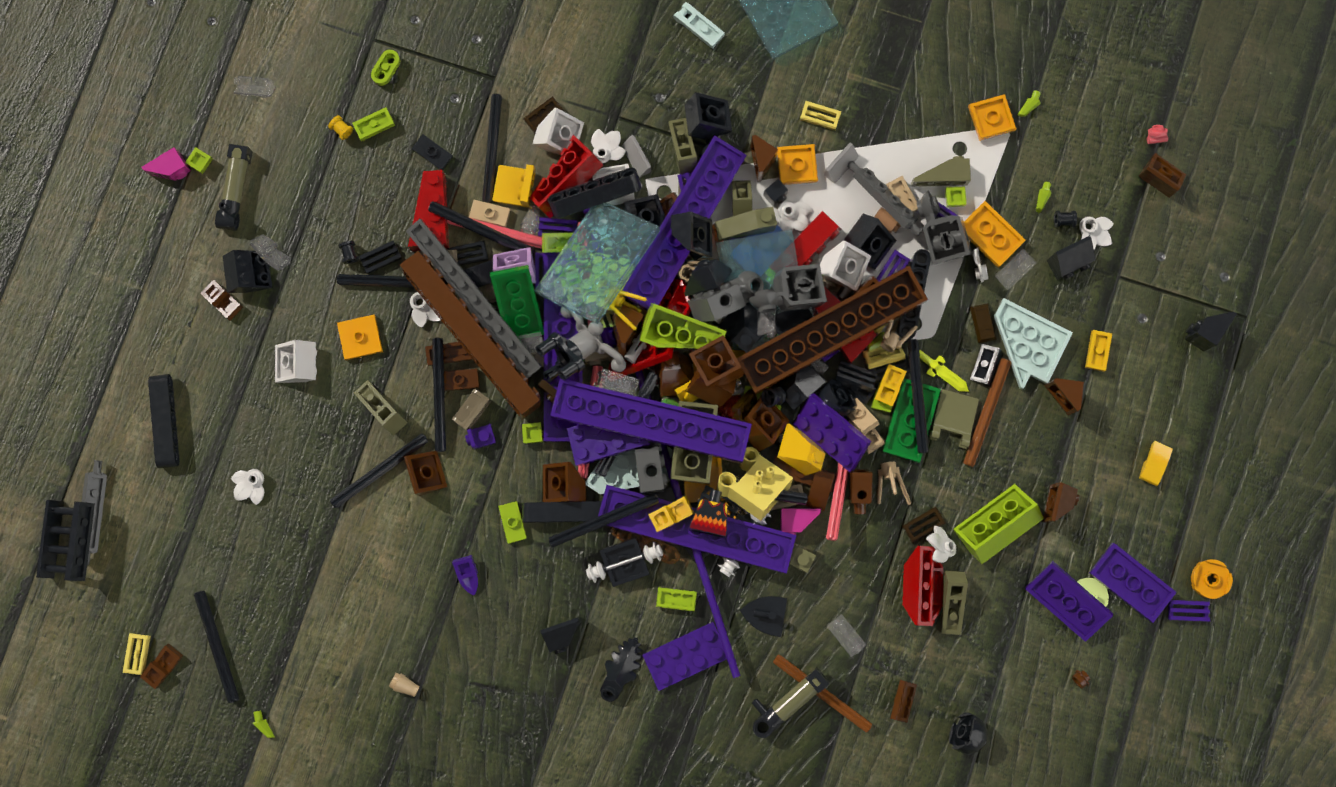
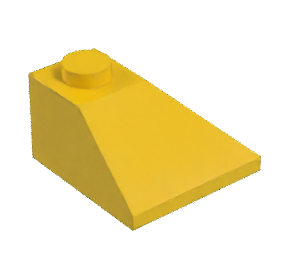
[777,424,825,475]

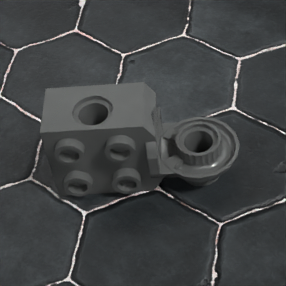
[917,190,972,265]
[749,264,827,313]
[688,270,764,322]
[635,441,667,494]

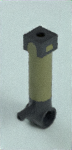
[215,144,253,231]
[752,667,830,738]

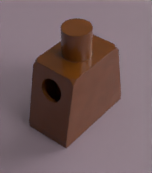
[849,469,872,514]

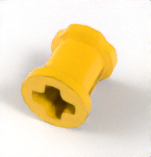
[328,115,354,140]

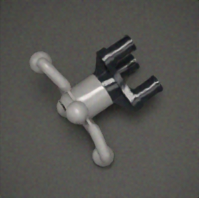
[535,302,626,383]

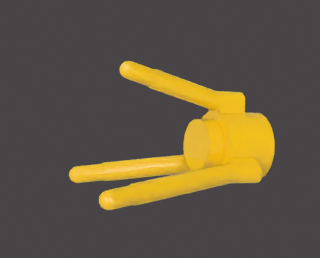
[605,288,647,330]

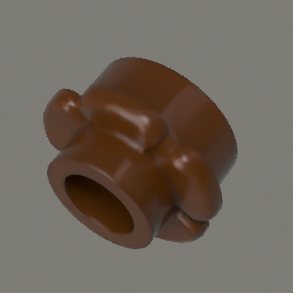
[1072,670,1090,689]

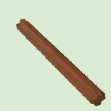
[963,359,1011,467]
[773,654,872,732]

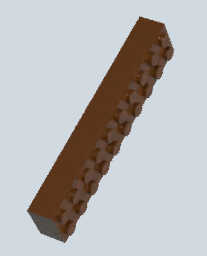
[400,251,541,420]
[737,266,928,394]

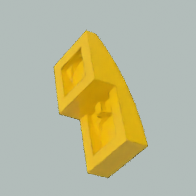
[875,364,907,406]
[1139,441,1173,486]
[648,496,695,532]

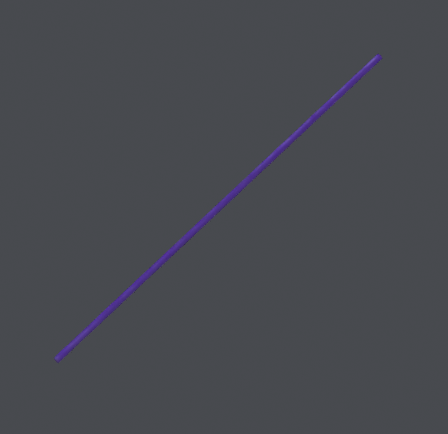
[583,208,740,678]

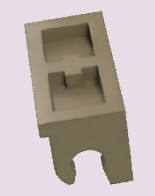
[452,389,492,430]

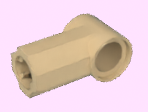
[676,263,695,282]

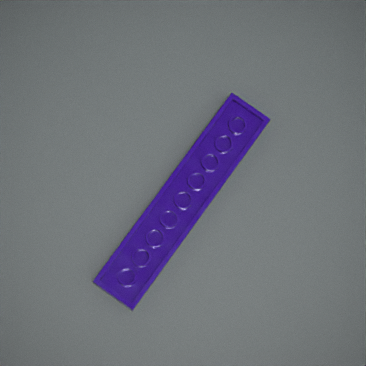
[622,135,747,311]
[544,252,582,442]
[550,378,752,463]
[598,485,796,574]

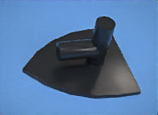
[740,596,787,637]

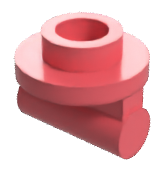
[1147,125,1168,144]

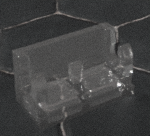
[593,369,639,396]

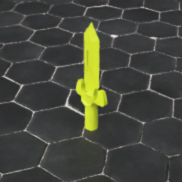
[919,350,969,392]

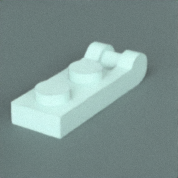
[673,2,725,49]

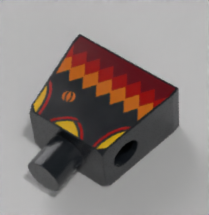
[689,490,728,538]

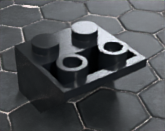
[222,250,273,293]

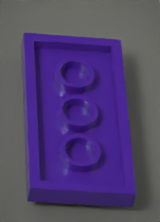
[793,393,872,472]
[567,424,650,466]
[1089,543,1177,623]
[1026,561,1113,642]
[642,622,727,691]

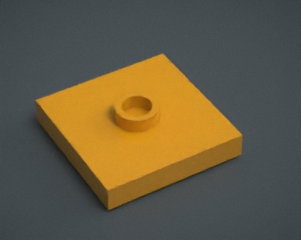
[968,94,1016,141]
[777,144,818,185]
[337,315,383,360]

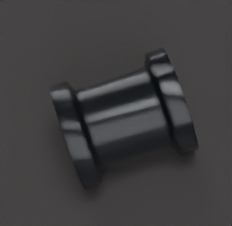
[1054,211,1077,227]
[338,241,359,264]

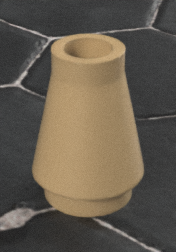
[389,673,420,697]

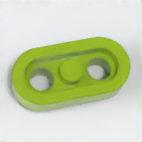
[371,50,400,86]

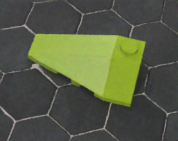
[640,303,727,349]

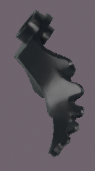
[600,637,642,702]

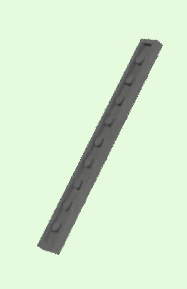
[406,219,542,379]

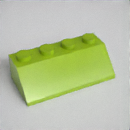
[953,484,1044,564]

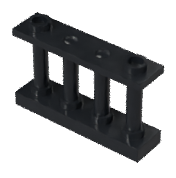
[36,500,95,581]

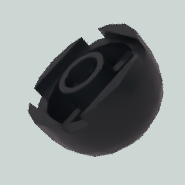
[818,379,856,417]
[949,712,987,754]

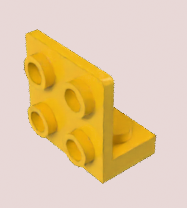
[492,164,536,208]

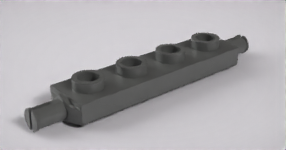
[847,161,923,236]
[82,460,107,565]

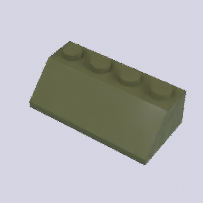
[670,401,718,484]

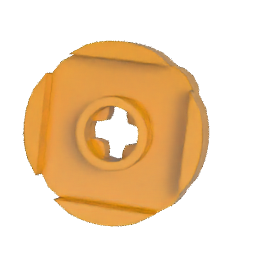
[1191,560,1233,599]

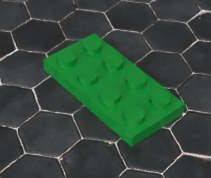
[490,265,544,339]
[882,378,941,463]

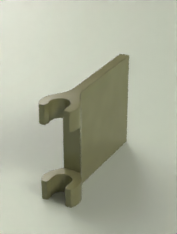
[929,389,979,449]

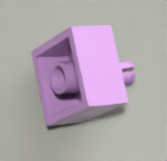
[493,247,536,283]

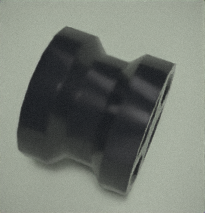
[761,386,786,407]

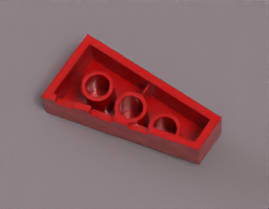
[529,135,603,218]
[408,170,449,252]
[769,211,841,273]
[812,287,877,364]

